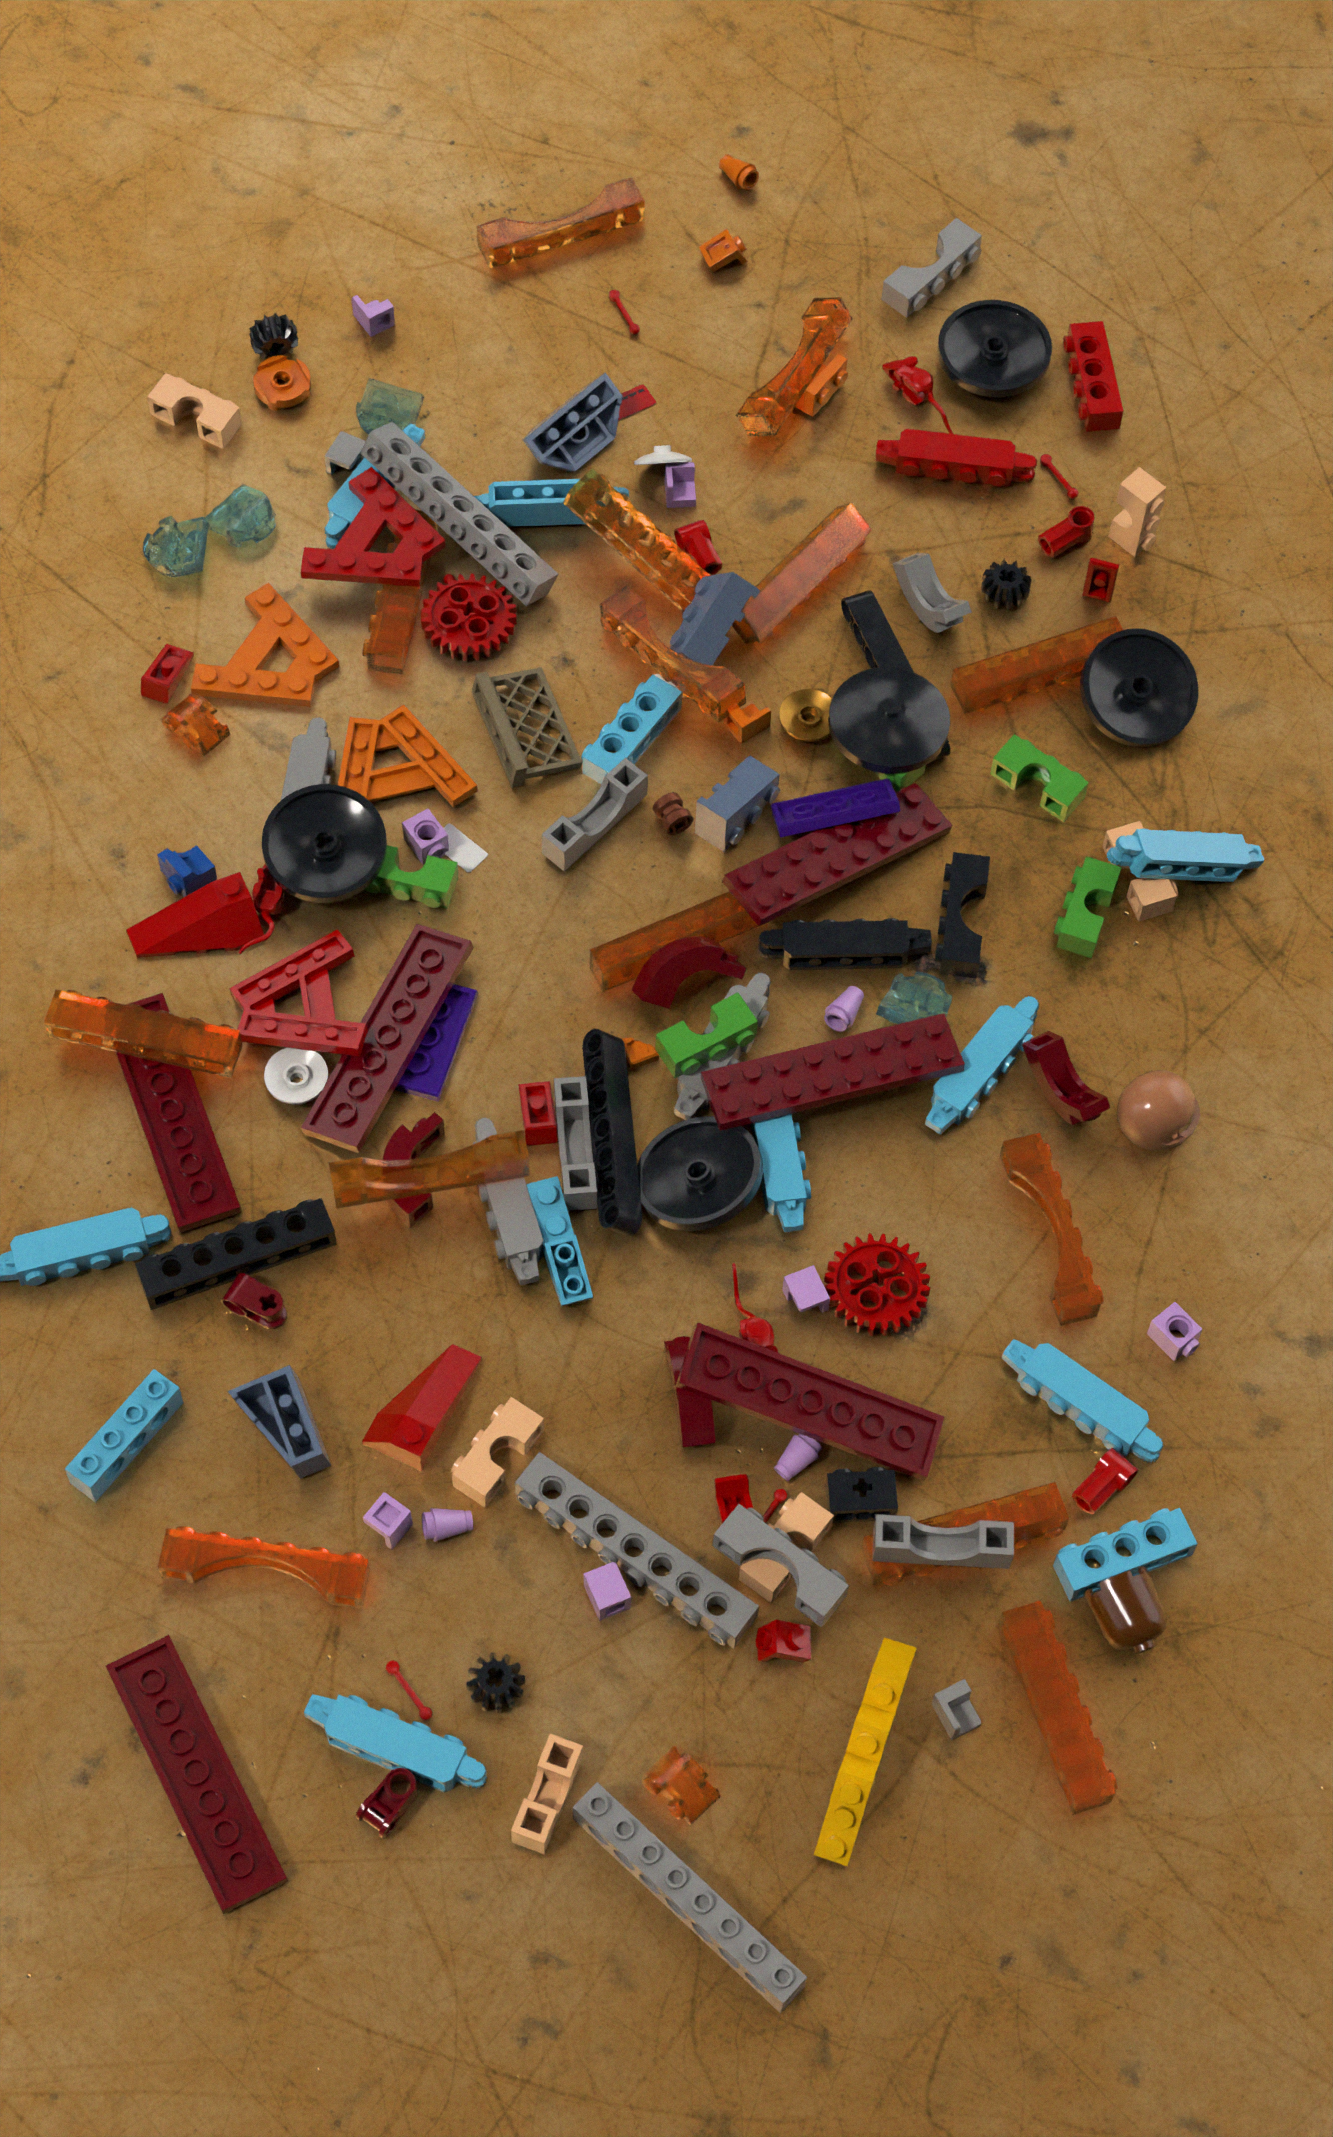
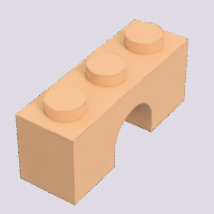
[147,373,242,449]
[1108,467,1166,557]
[1102,821,1178,922]
[451,1397,544,1508]
[738,1492,834,1603]
[511,1734,583,1855]

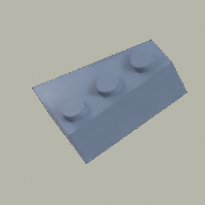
[667,572,761,672]
[695,756,780,852]
[228,1365,331,1479]

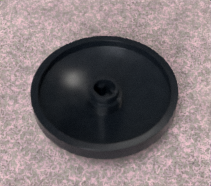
[937,300,1052,397]
[1080,629,1199,747]
[828,667,950,774]
[262,784,387,903]
[637,1116,763,1231]

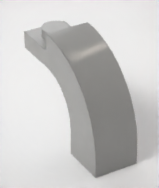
[892,553,972,633]

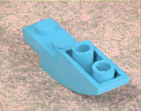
[526,1176,593,1307]

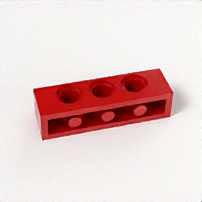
[1063,321,1124,432]

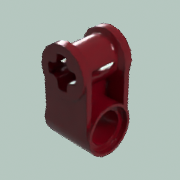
[221,1273,287,1329]
[355,1768,418,1839]

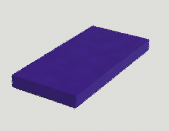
[770,778,901,837]
[395,984,478,1102]

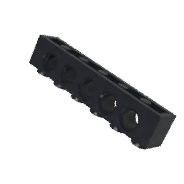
[135,1198,337,1310]

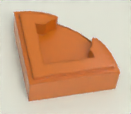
[622,1037,659,1070]

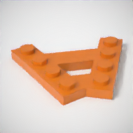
[191,582,339,707]
[338,704,478,807]

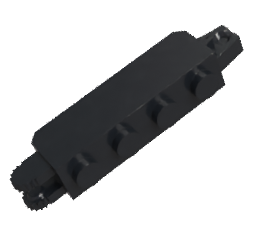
[757,918,932,970]

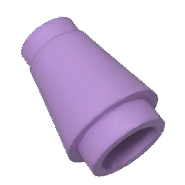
[824,986,864,1032]
[774,1434,822,1481]
[422,1508,473,1542]

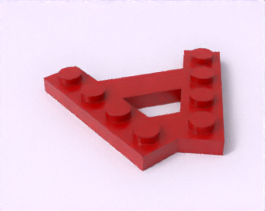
[301,467,446,587]
[229,929,368,1056]

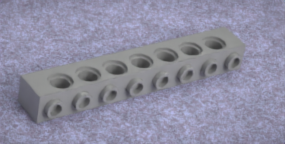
[360,422,559,606]
[515,1452,759,1649]
[573,1782,807,2013]

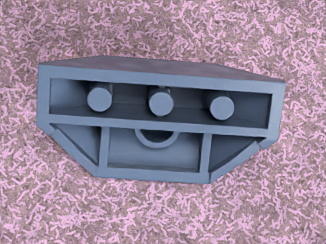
[523,372,623,472]

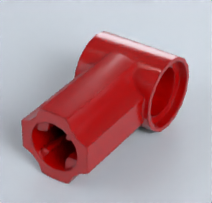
[1038,506,1095,558]
[674,520,722,577]
[1072,1448,1139,1515]

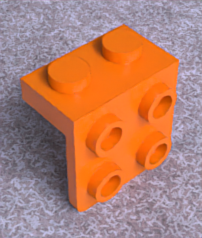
[768,352,848,417]

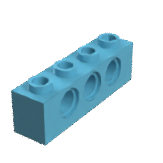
[581,674,682,785]
[65,1369,184,1502]
[1053,1508,1198,1602]

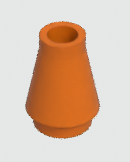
[719,155,759,190]

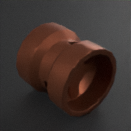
[652,792,693,835]

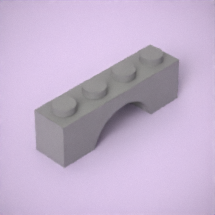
[881,218,982,318]
[542,758,648,872]
[554,1076,597,1211]
[713,1504,849,1628]
[872,1514,1014,1569]

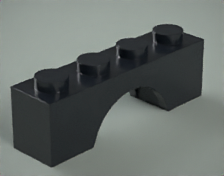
[935,852,990,978]

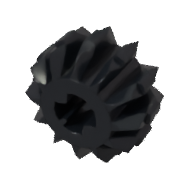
[249,313,298,359]
[981,559,1032,610]
[466,1652,525,1713]

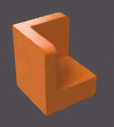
[723,701,771,744]

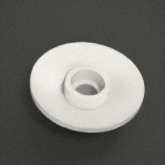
[634,445,692,465]
[264,1047,328,1104]

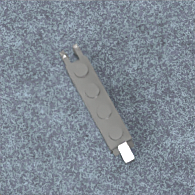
[281,717,336,800]
[674,972,771,1120]
[469,1117,544,1285]

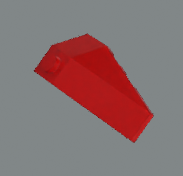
[126,872,264,958]
[362,1344,482,1471]

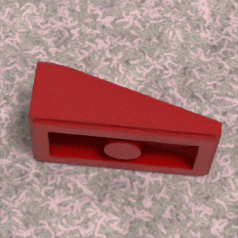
[1082,557,1119,603]
[141,644,194,704]
[518,1081,558,1146]

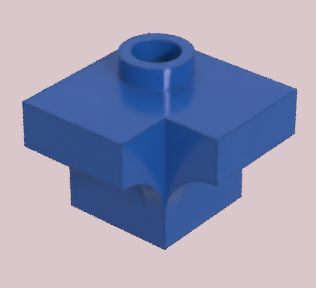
[157,845,217,897]

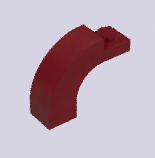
[632,936,747,1009]
[1022,1031,1110,1125]
[382,1112,445,1228]
[664,1336,716,1447]

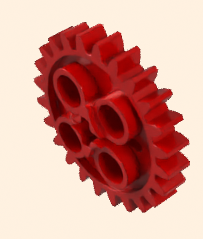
[420,573,517,661]
[824,1233,931,1336]

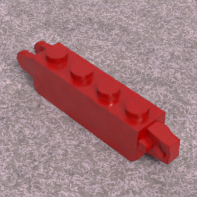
[875,429,1037,487]

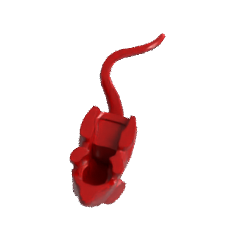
[882,356,953,434]
[239,864,286,954]
[732,1263,778,1353]

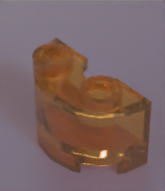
[161,694,231,756]
[642,1746,720,1825]

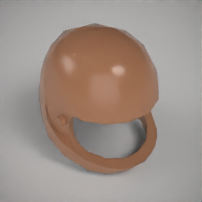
[1117,1070,1200,1150]

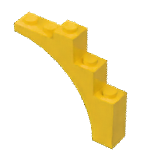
[814,1637,917,1866]

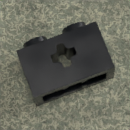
[825,1467,898,1523]

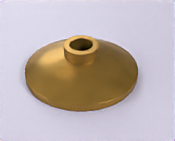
[779,689,832,741]

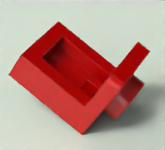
[714,1474,754,1525]
[755,1619,811,1663]

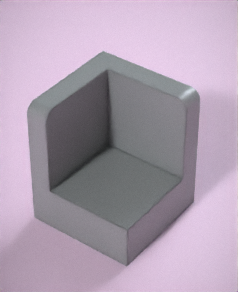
[325,431,366,475]
[931,1679,981,1740]

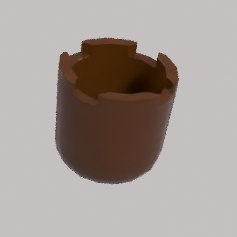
[1083,1566,1167,1654]

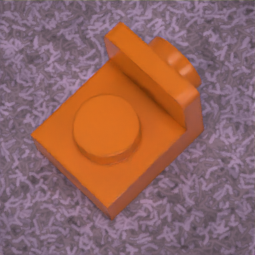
[699,229,747,273]

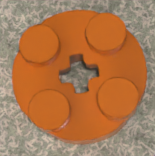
[253,355,311,411]

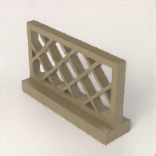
[472,667,582,787]

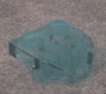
[356,378,425,435]
[203,484,276,547]
[143,516,209,578]
[876,972,952,1024]

